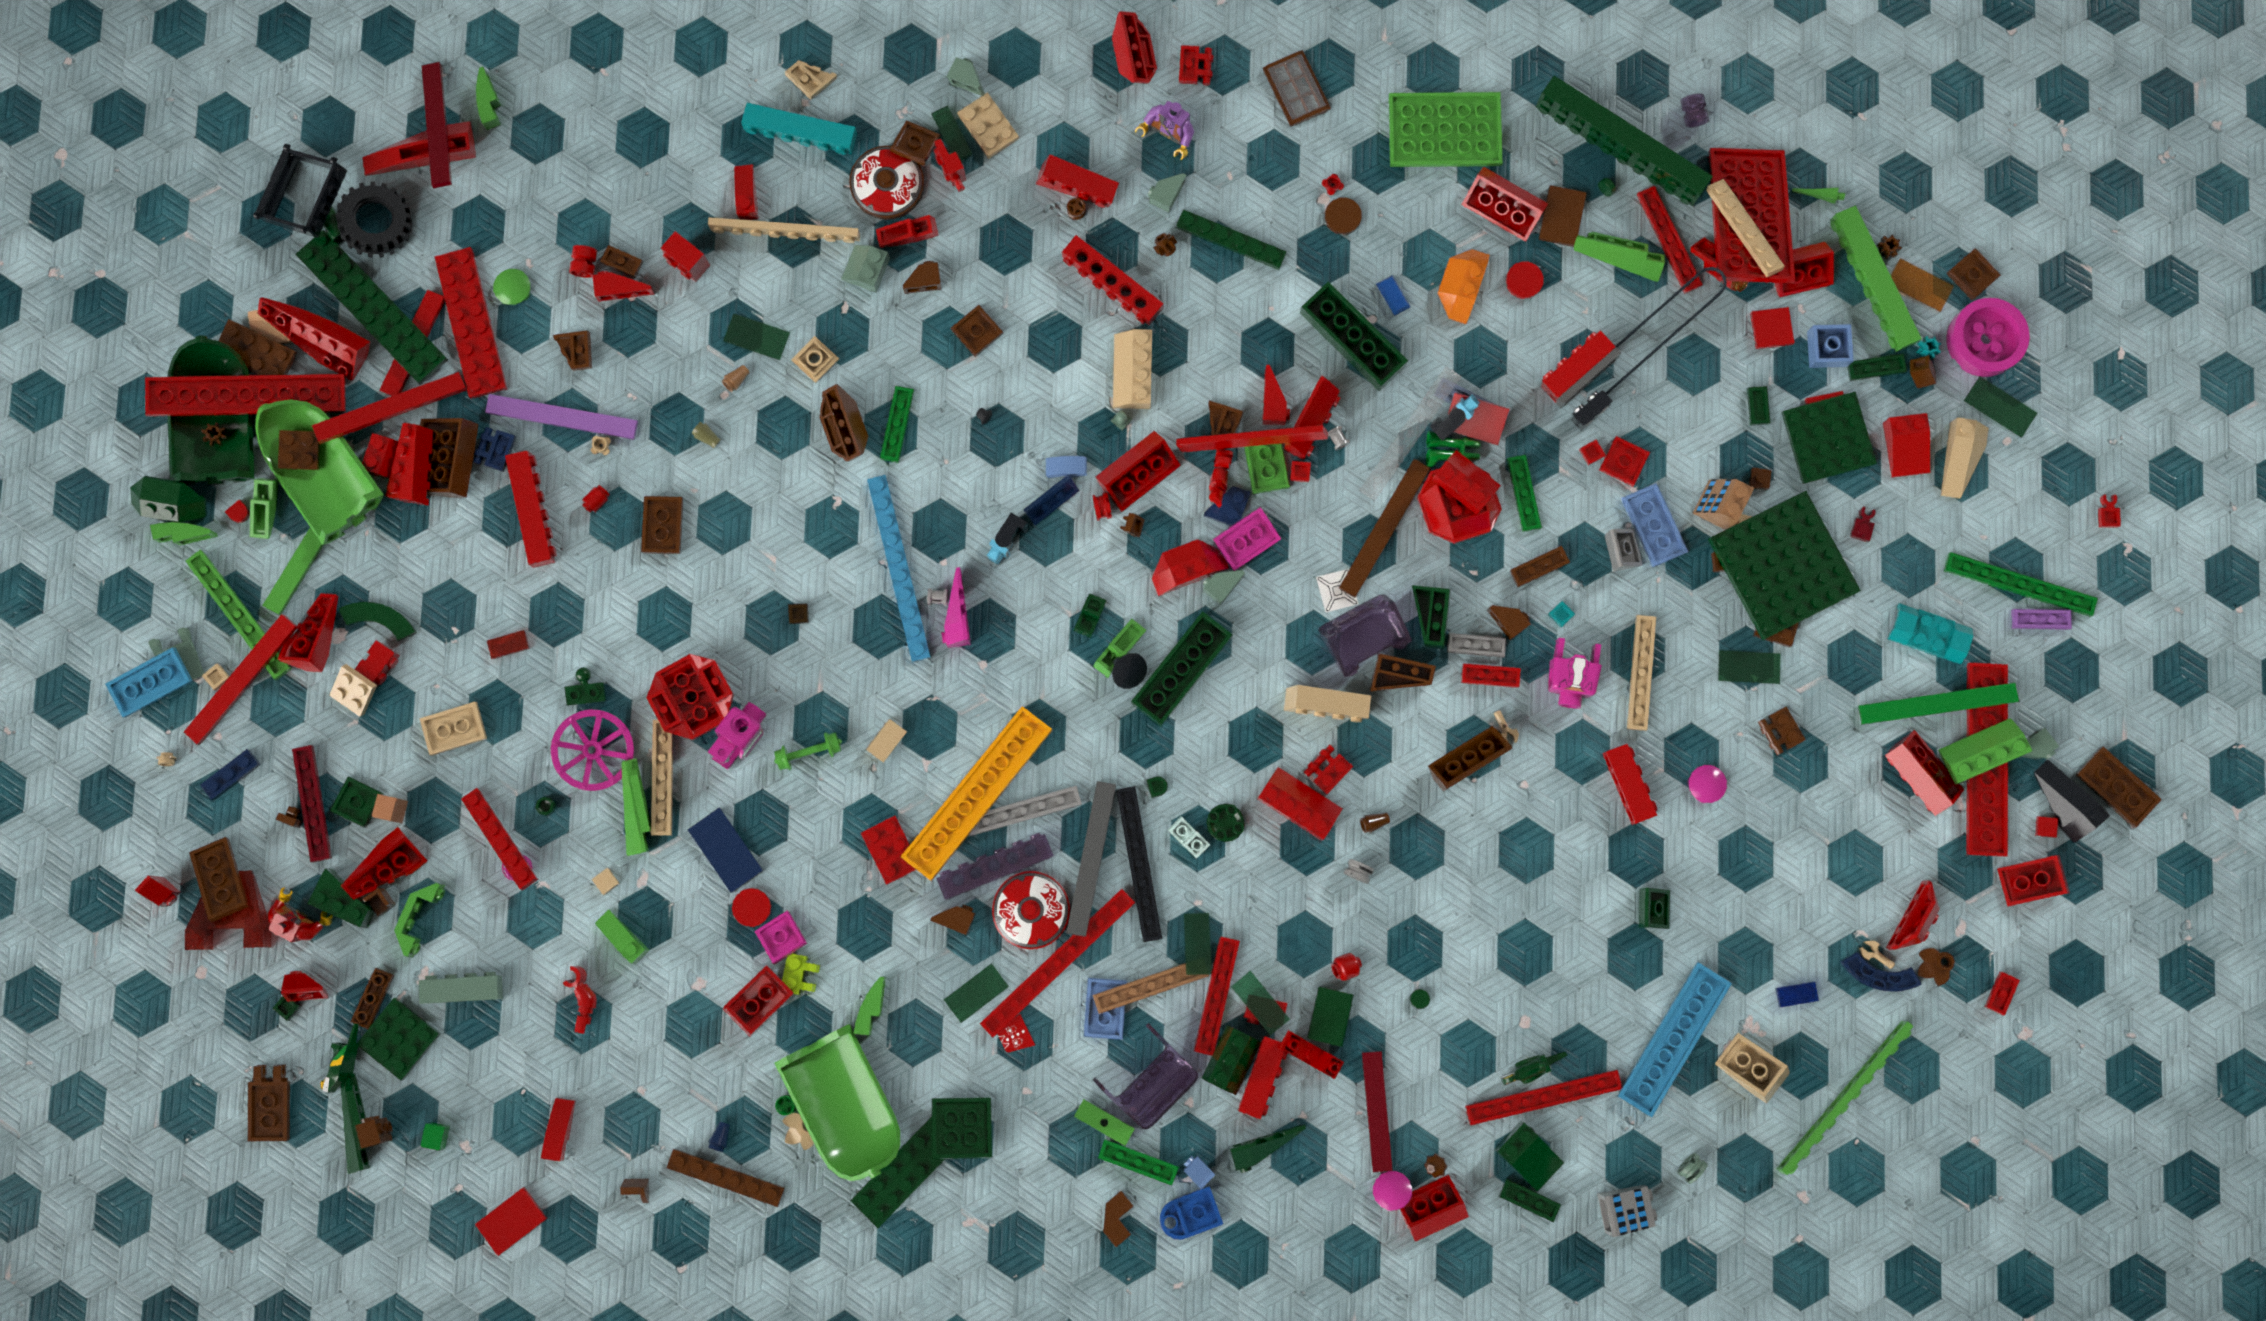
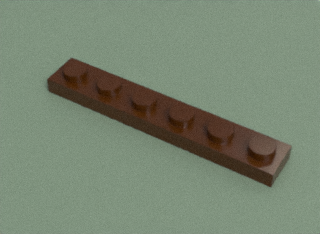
[666,1149,785,1207]

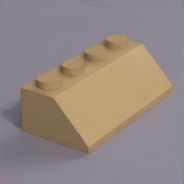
[1113,329,1152,409]

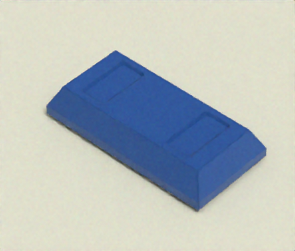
[1376,275,1411,316]

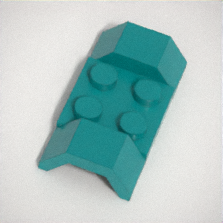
[1887,603,1974,664]

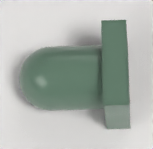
[1111,409,1132,431]

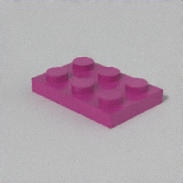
[1213,507,1281,571]

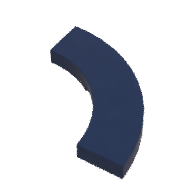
[1840,952,1922,992]

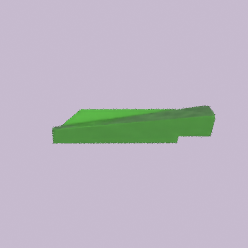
[621,758,651,856]

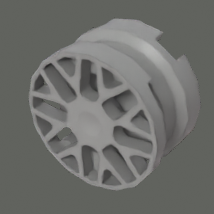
[1344,859,1374,884]

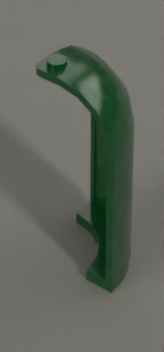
[167,335,255,485]

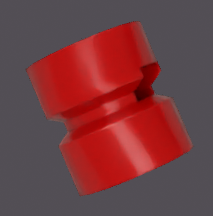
[569,245,597,278]

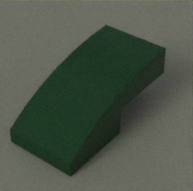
[1074,593,1107,638]

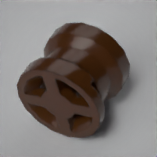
[1067,198,1086,220]

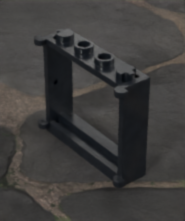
[253,144,347,238]

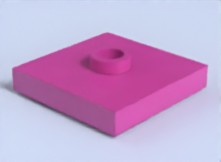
[755,910,808,965]

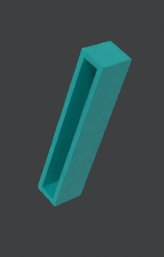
[741,102,857,155]

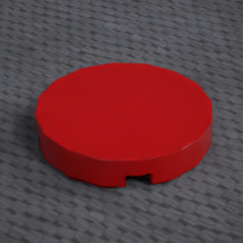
[1506,261,1544,299]
[732,888,772,927]

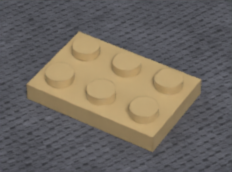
[957,92,1019,159]
[419,702,487,756]

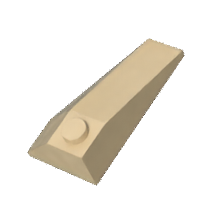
[1941,417,1989,499]

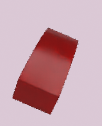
[876,215,939,248]
[540,1098,576,1161]

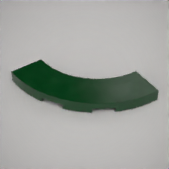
[338,602,417,641]

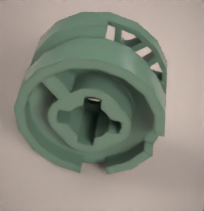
[1677,1153,1708,1184]

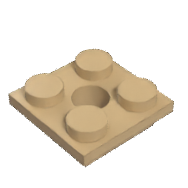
[791,336,839,383]

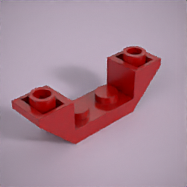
[1279,1030,1344,1079]

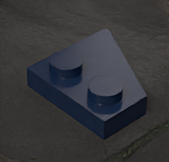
[1203,486,1251,526]

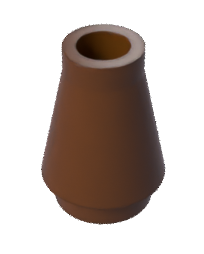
[1360,812,1390,834]

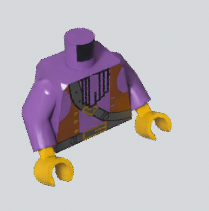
[1135,101,1194,160]

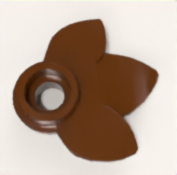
[1918,948,1955,986]

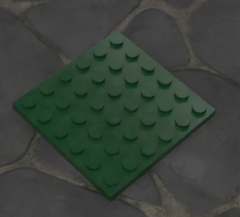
[1708,491,1861,640]

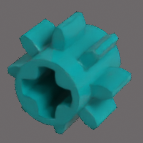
[1916,336,1941,360]

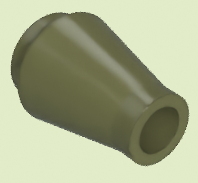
[692,422,721,448]

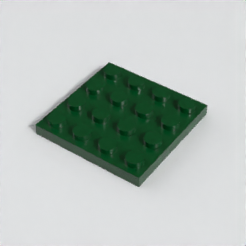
[1781,391,1877,484]

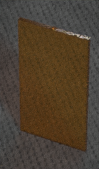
[1891,258,1954,312]

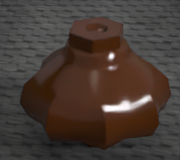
[1424,1153,1448,1178]

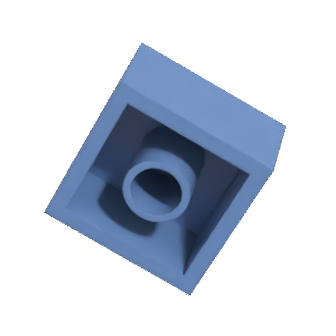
[1807,324,1854,368]

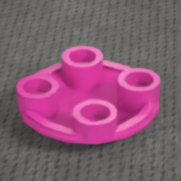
[1688,765,1727,803]
[1373,1171,1412,1211]

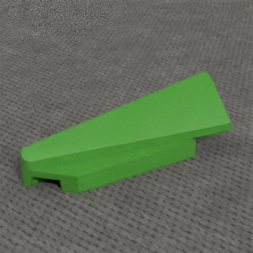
[1574,232,1665,282]

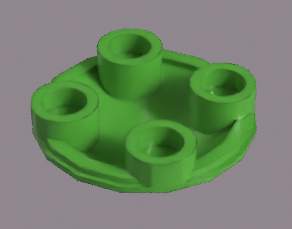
[493,269,531,305]

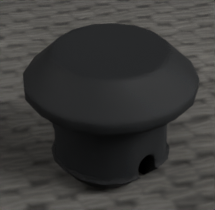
[976,408,992,424]

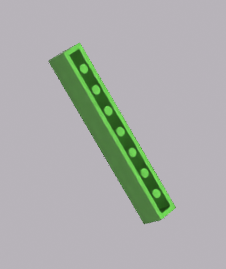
[1830,205,1922,352]

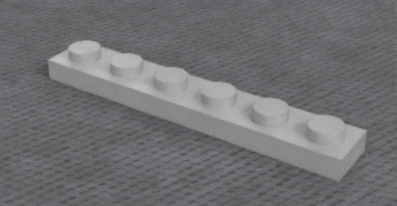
[969,786,1082,836]

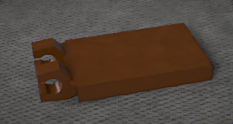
[248,1064,290,1142]

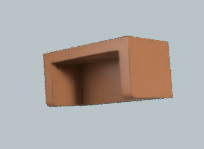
[372,794,408,824]

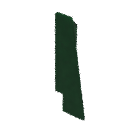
[341,1073,373,1174]

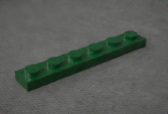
[1176,209,1287,270]

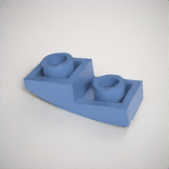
[1046,456,1087,478]

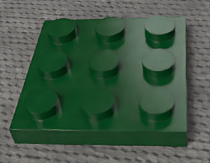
[357,997,441,1081]
[931,1098,992,1159]

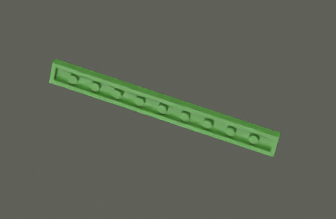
[1776,1021,1914,1175]

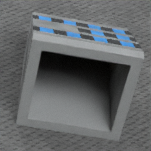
[1597,1185,1657,1237]

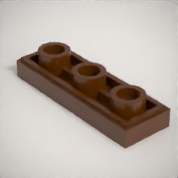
[350,968,395,1030]

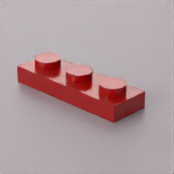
[1461,663,1521,688]

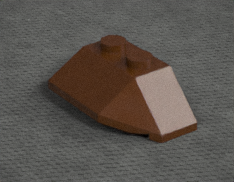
[820,384,869,462]

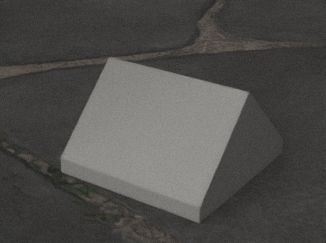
[1605,529,1643,572]

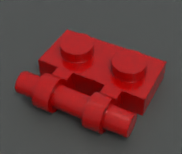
[1179,45,1214,86]
[1303,744,1354,795]

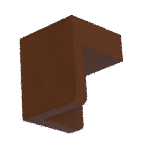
[1910,355,1936,388]
[362,888,396,916]

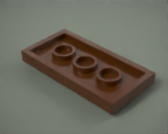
[219,319,298,375]
[2075,746,2162,828]
[189,837,249,922]

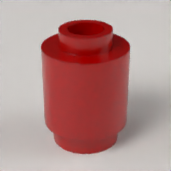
[582,485,610,513]

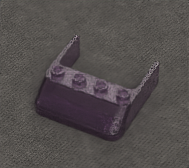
[1093,1023,1198,1129]

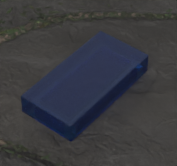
[1775,982,1819,1007]

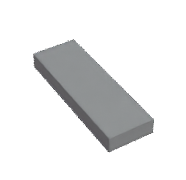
[1447,633,1506,658]

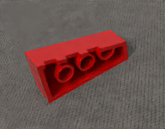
[1035,154,1119,208]
[385,423,433,506]

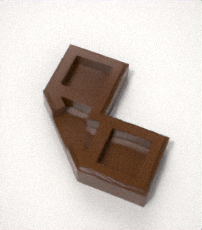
[1103,1191,1134,1247]

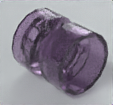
[1680,94,1709,128]

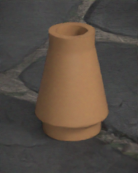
[722,365,750,392]

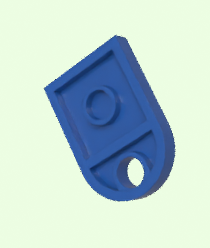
[1160,1186,1223,1240]

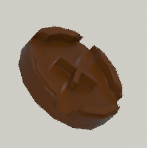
[1325,197,1362,235]

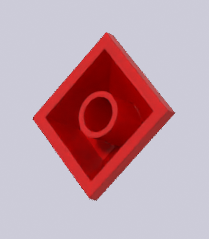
[281,971,329,1002]

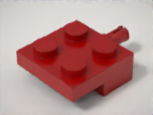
[933,139,966,192]

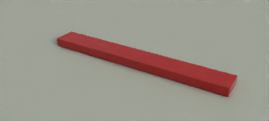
[312,372,466,444]
[1176,425,1328,452]
[184,614,298,745]
[1465,1070,1622,1125]

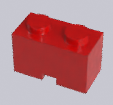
[354,640,400,687]

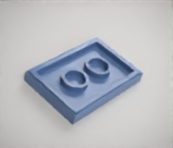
[1084,978,1127,1040]

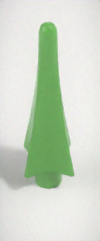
[1792,188,1845,204]

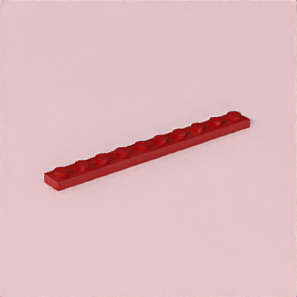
[979,889,1135,1038]

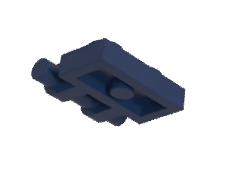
[473,427,516,472]

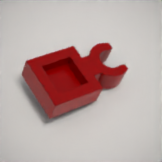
[2098,494,2121,528]

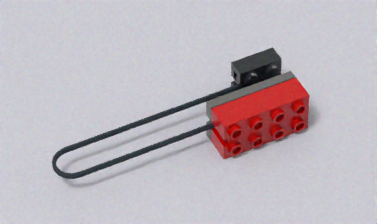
[1541,267,1727,431]

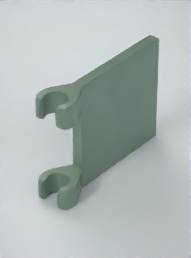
[148,627,204,680]

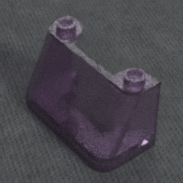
[1318,594,1412,677]

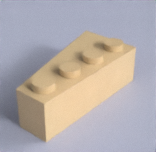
[1284,685,1371,723]

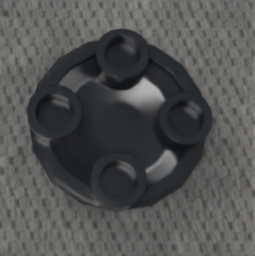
[1112,653,1147,689]

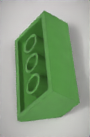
[1938,718,2032,785]

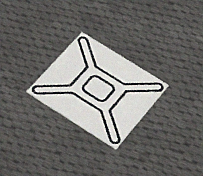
[1316,569,1359,612]

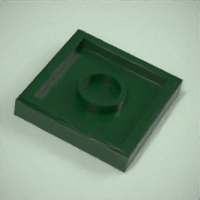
[330,776,384,828]

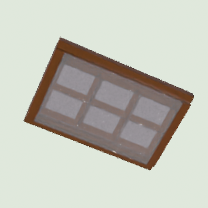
[1262,50,1331,127]

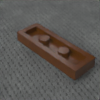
[1510,546,1570,588]

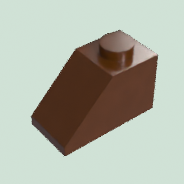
[903,261,942,294]
[1487,605,1531,640]
[930,904,976,935]

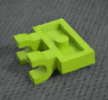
[782,954,820,995]

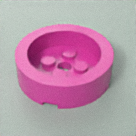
[1946,298,2030,377]

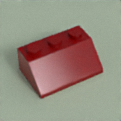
[1774,242,1834,298]
[1432,450,1501,515]
[1400,1174,1469,1242]

